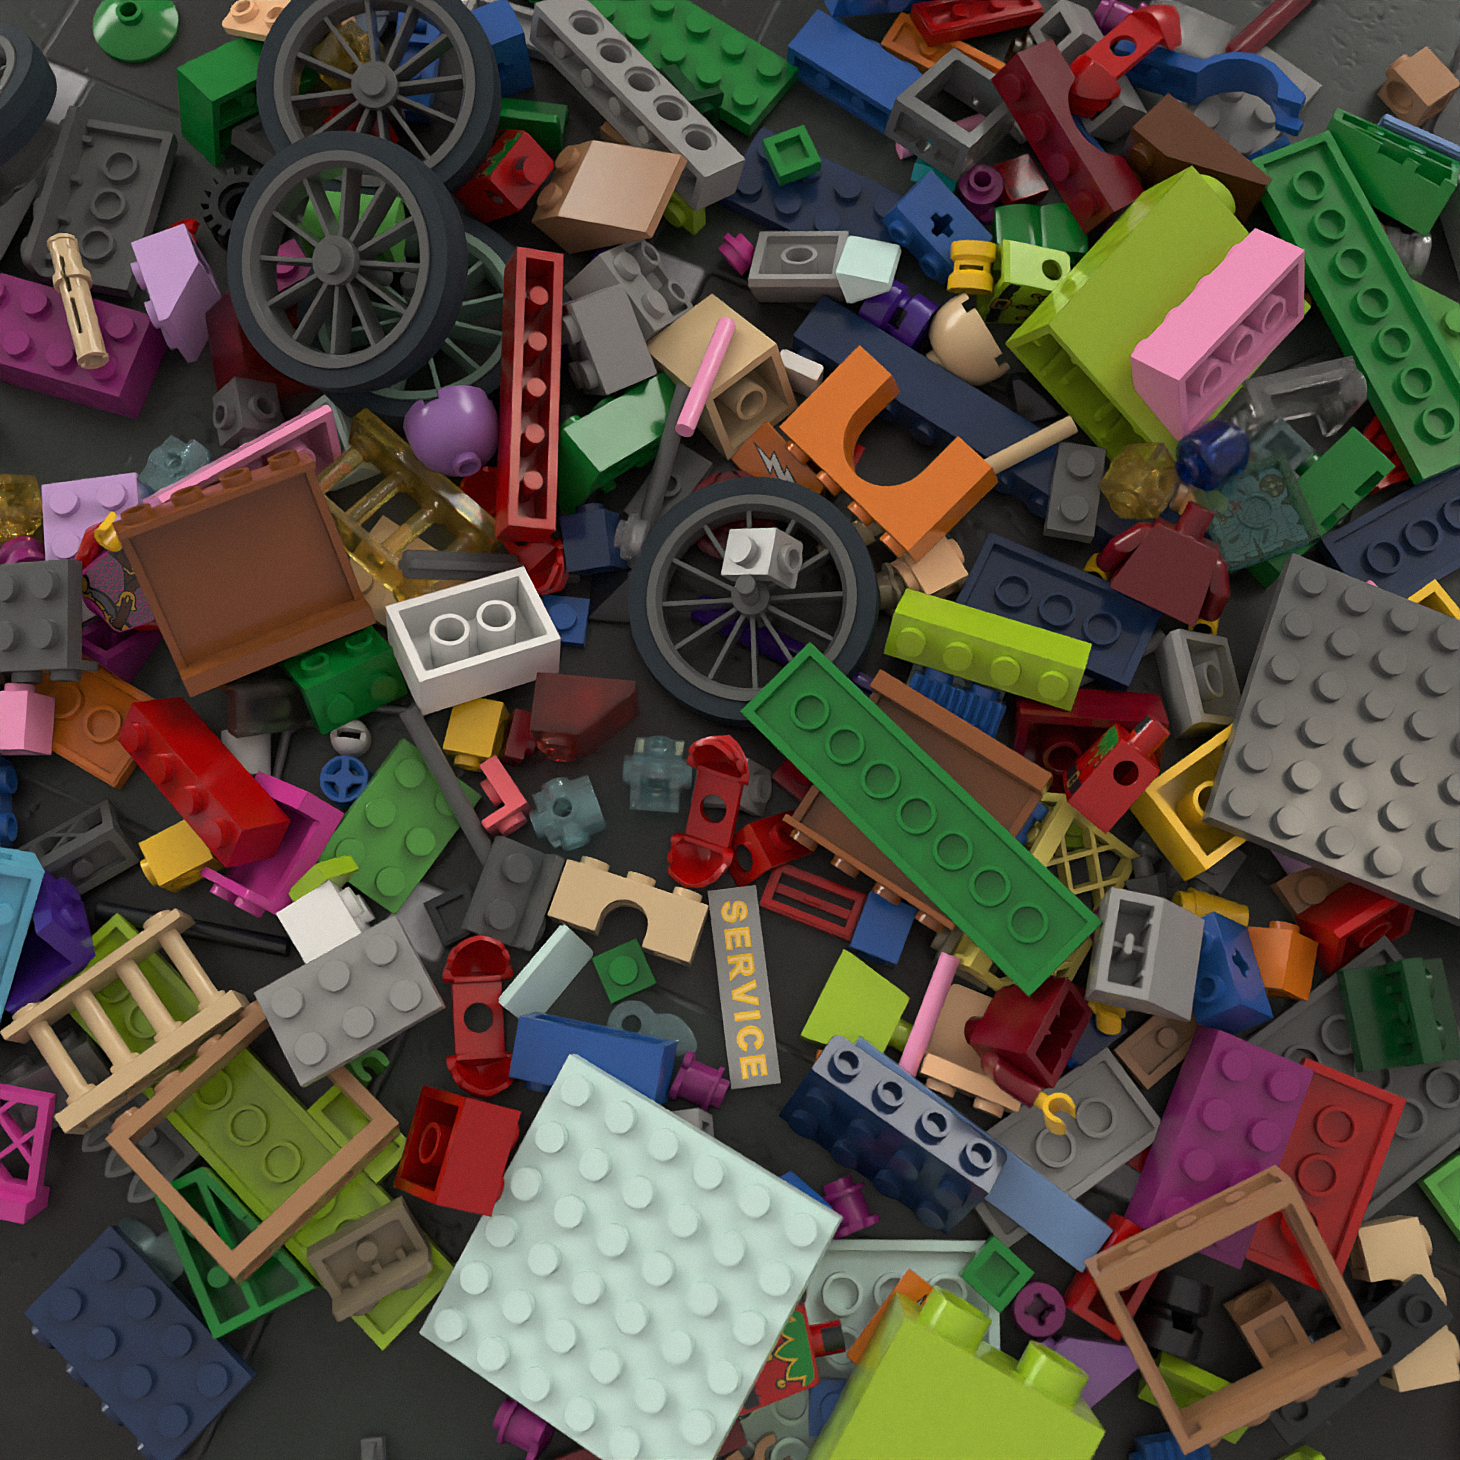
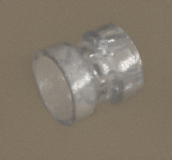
[1383,225,1432,278]

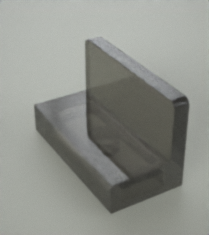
[217,666,315,738]

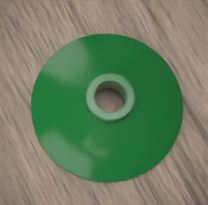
[93,0,180,63]

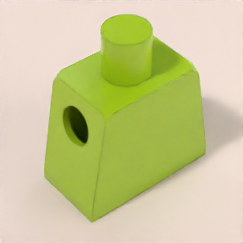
[799,949,913,1053]

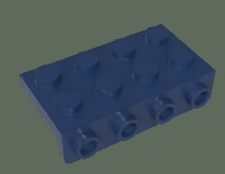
[778,1035,1007,1235]
[24,1225,258,1460]

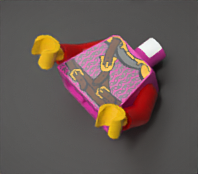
[75,512,160,633]

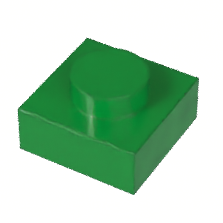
[762,124,821,186]
[591,938,657,1005]
[958,1234,1034,1313]

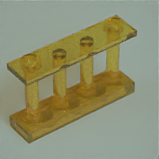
[316,407,503,603]

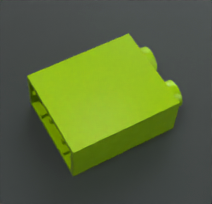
[1005,166,1311,477]
[805,1286,1105,1460]

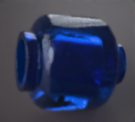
[1175,419,1250,492]

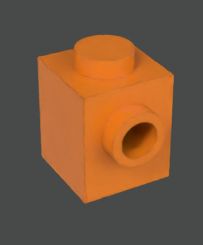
[1247,921,1318,1001]

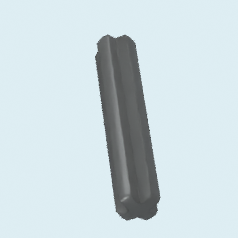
[398,550,523,581]

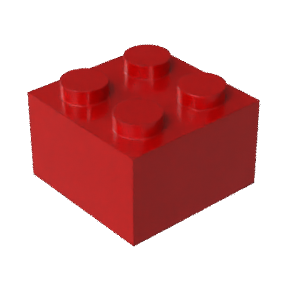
[393,1085,521,1217]

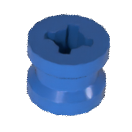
[319,755,373,810]

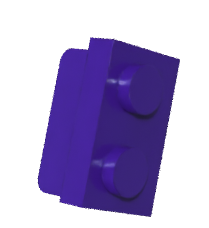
[5,870,96,1015]

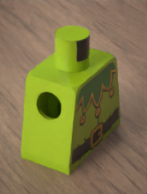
[976,239,1070,324]

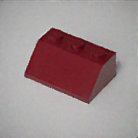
[1008,689,1169,794]

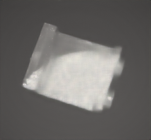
[1216,356,1367,460]

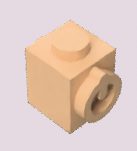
[890,536,969,599]

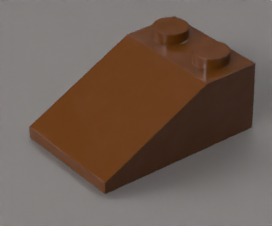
[1121,93,1272,228]

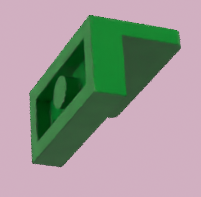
[496,97,569,153]

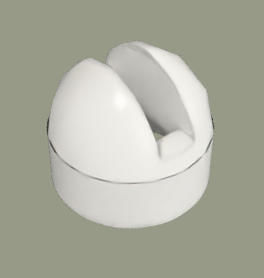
[330,719,371,758]

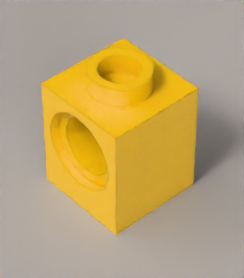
[442,698,509,772]
[138,820,224,894]

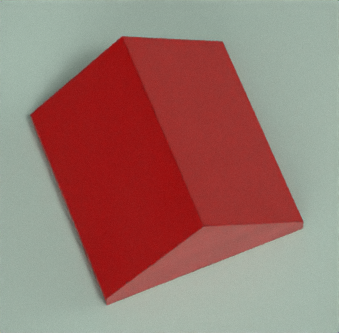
[1295,882,1415,977]

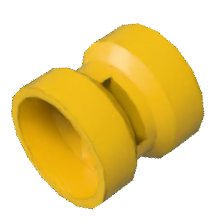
[947,240,997,295]

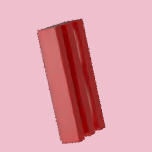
[759,863,868,943]

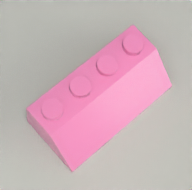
[1130,228,1305,444]
[143,404,346,508]

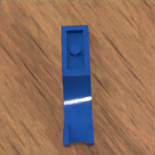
[1114,40,1306,137]

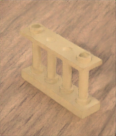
[0,908,250,1135]

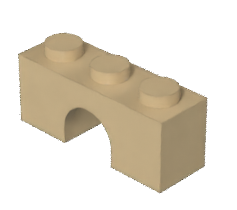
[548,856,709,967]
[1348,1215,1460,1392]

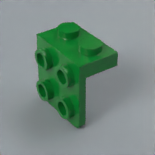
[278,625,408,736]

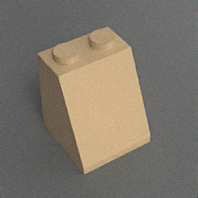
[646,294,798,461]

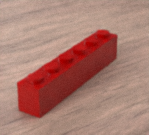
[495,246,564,544]

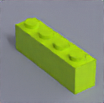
[883,588,1092,711]

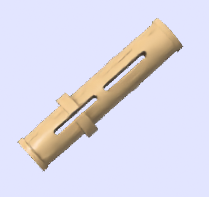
[47,233,109,369]

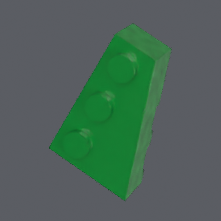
[1324,107,1460,237]

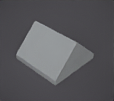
[748,231,849,303]
[1154,629,1241,741]

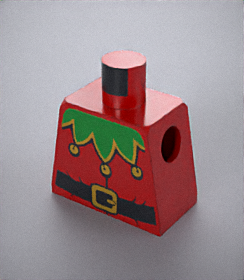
[454,129,555,224]
[1062,714,1171,834]
[738,1301,846,1416]

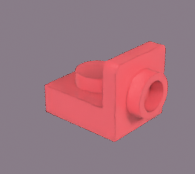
[479,755,533,837]

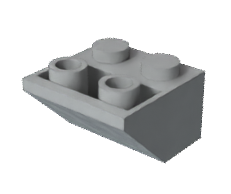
[564,239,694,342]
[561,283,657,395]
[1084,887,1205,1022]

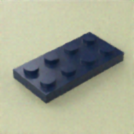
[719,127,903,244]
[1315,466,1460,599]
[955,532,1162,692]

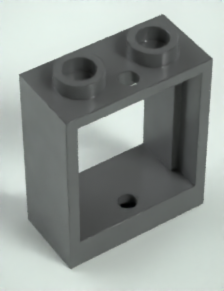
[884,47,1015,182]

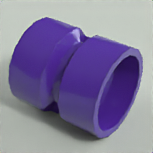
[858,278,941,352]

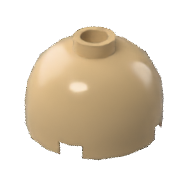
[926,291,1011,387]

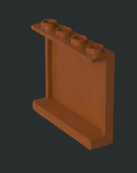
[112,449,377,698]
[782,669,1053,934]

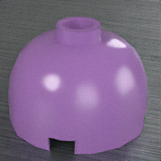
[403,385,499,477]

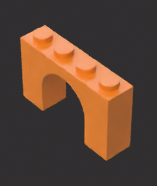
[779,345,999,563]

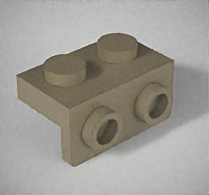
[307,1196,433,1322]

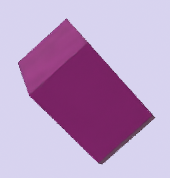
[82,617,163,685]

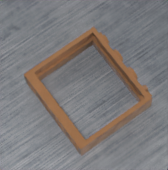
[105,1000,400,1286]
[1084,1165,1382,1455]

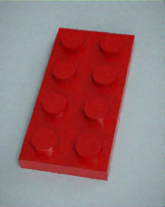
[1245,1057,1407,1291]

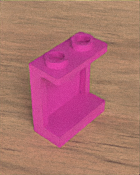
[199,771,345,919]

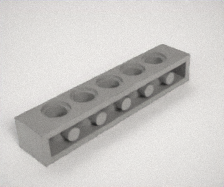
[529,0,745,211]

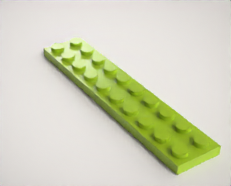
[50,913,456,1351]

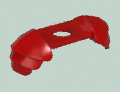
[1068,4,1183,119]
[457,466,568,596]
[667,735,750,888]
[442,935,514,1099]

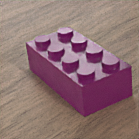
[0,273,168,420]
[1124,1025,1314,1270]

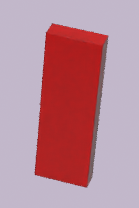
[910,0,1045,47]

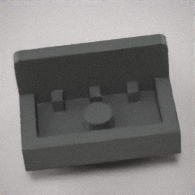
[0,1028,112,1142]

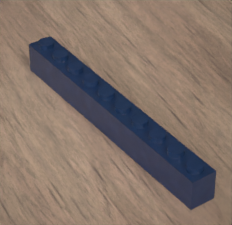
[792,294,1215,550]

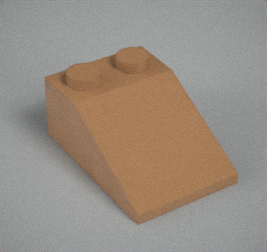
[531,140,688,254]

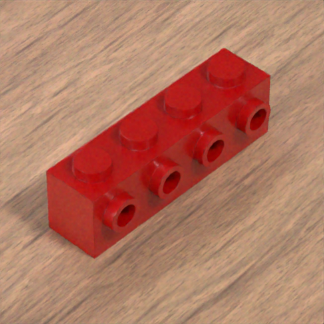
[117,696,291,868]

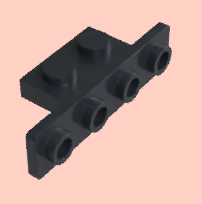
[1267,1274,1453,1445]

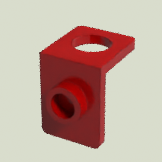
[728,810,813,887]

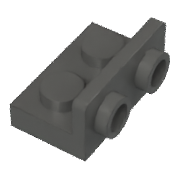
[461,836,565,951]

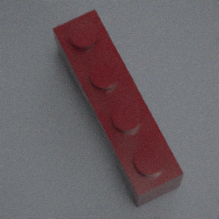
[990,38,1144,234]

